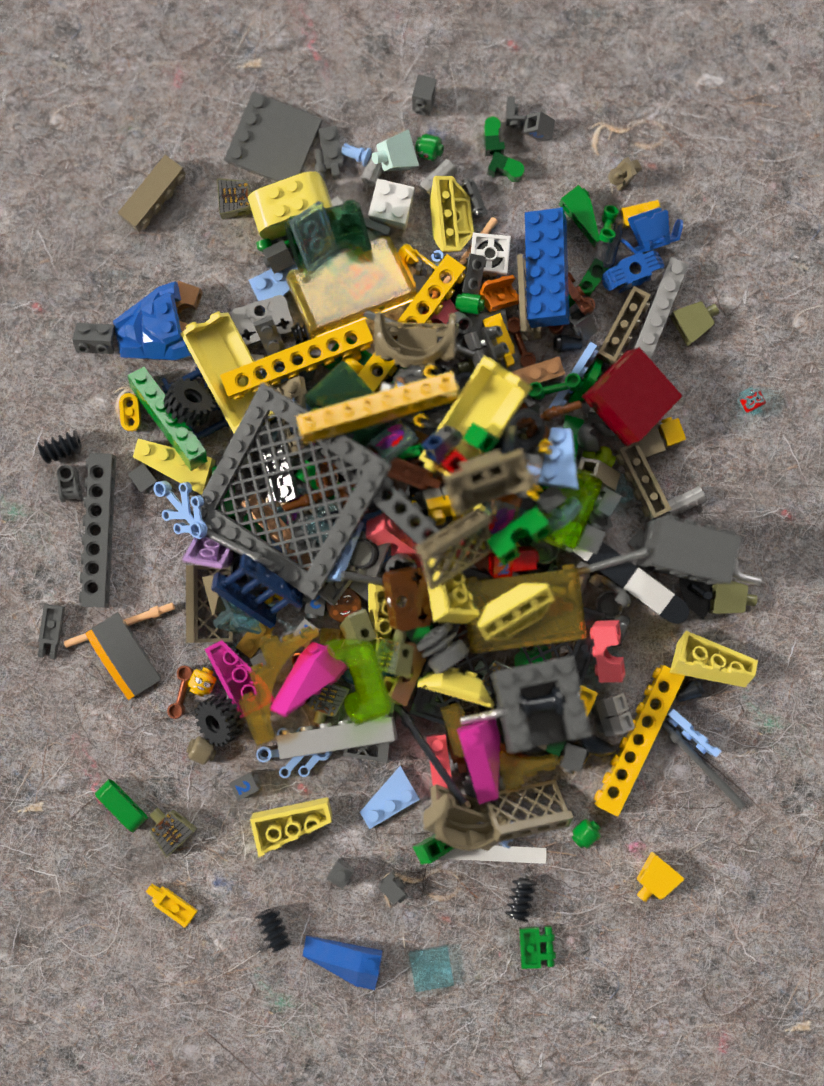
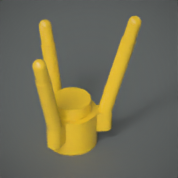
[398,244,438,287]

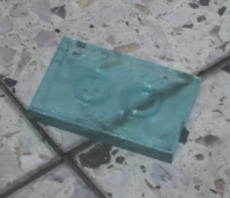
[289,201,340,272]

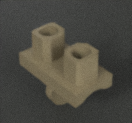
[608,157,642,191]

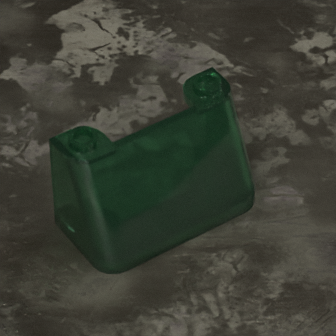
[284,200,372,270]
[304,361,396,447]

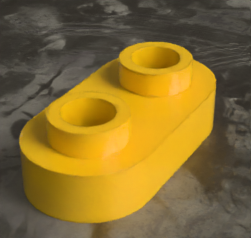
[119,393,141,432]

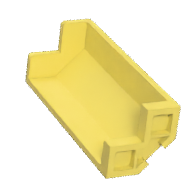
[181,311,276,433]
[419,357,532,475]

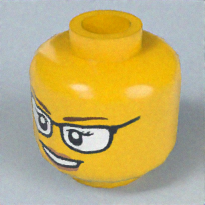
[188,667,217,697]

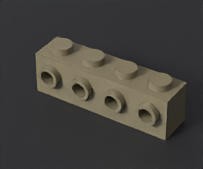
[118,155,186,233]
[595,286,651,366]
[615,442,672,520]

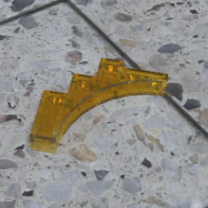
[239,625,319,746]
[440,702,560,790]

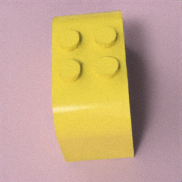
[248,171,336,240]

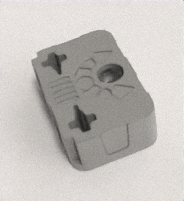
[231,295,295,348]

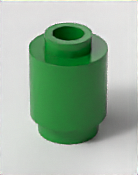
[455,293,485,314]

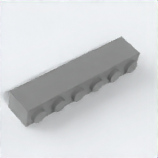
[632,257,689,359]
[276,713,398,759]

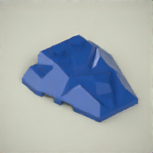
[113,281,192,361]

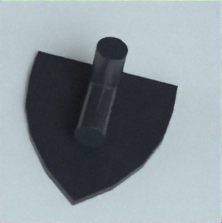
[493,426,529,456]
[679,578,713,619]
[578,735,618,764]

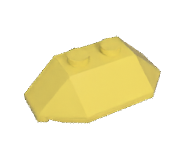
[430,176,474,252]
[478,584,555,641]
[416,666,494,708]

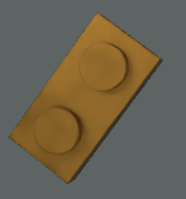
[236,620,275,659]

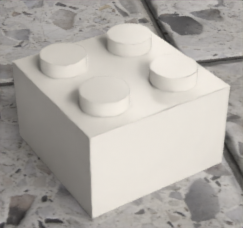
[368,179,414,231]

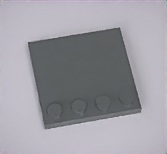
[224,91,323,182]

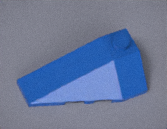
[302,935,382,990]

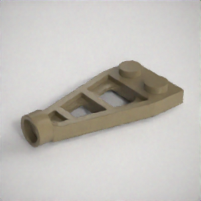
[272,376,307,458]

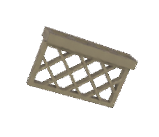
[517,254,542,341]
[415,508,493,590]
[186,565,233,643]
[485,779,574,843]

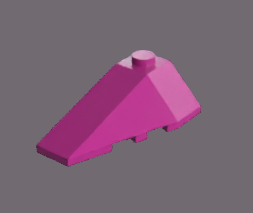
[204,640,275,718]
[270,641,347,717]
[456,718,500,804]

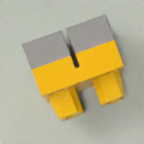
[422,485,463,526]

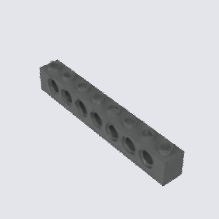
[321,448,447,560]
[79,453,116,608]

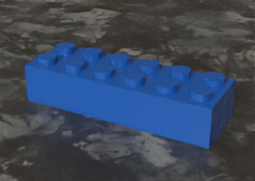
[525,207,569,328]

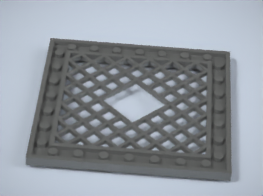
[192,382,393,600]

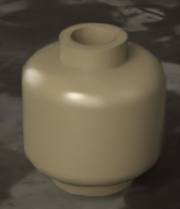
[186,736,216,765]

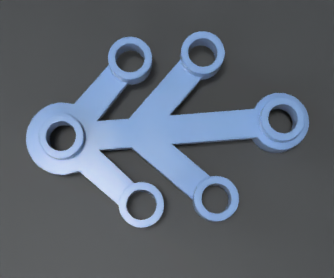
[154,481,208,539]
[256,726,332,778]

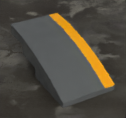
[85,612,161,700]

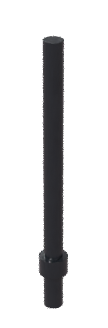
[394,704,467,806]

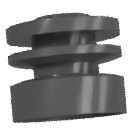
[416,623,469,674]

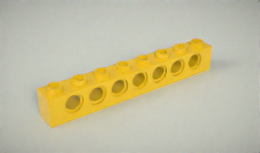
[355,254,466,394]
[220,319,373,400]
[296,372,458,444]
[594,665,685,816]

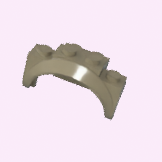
[374,312,459,367]
[444,449,535,516]
[423,784,508,851]

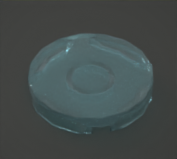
[547,498,581,531]

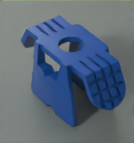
[620,207,683,254]
[602,251,664,293]

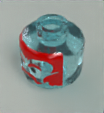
[737,386,766,416]

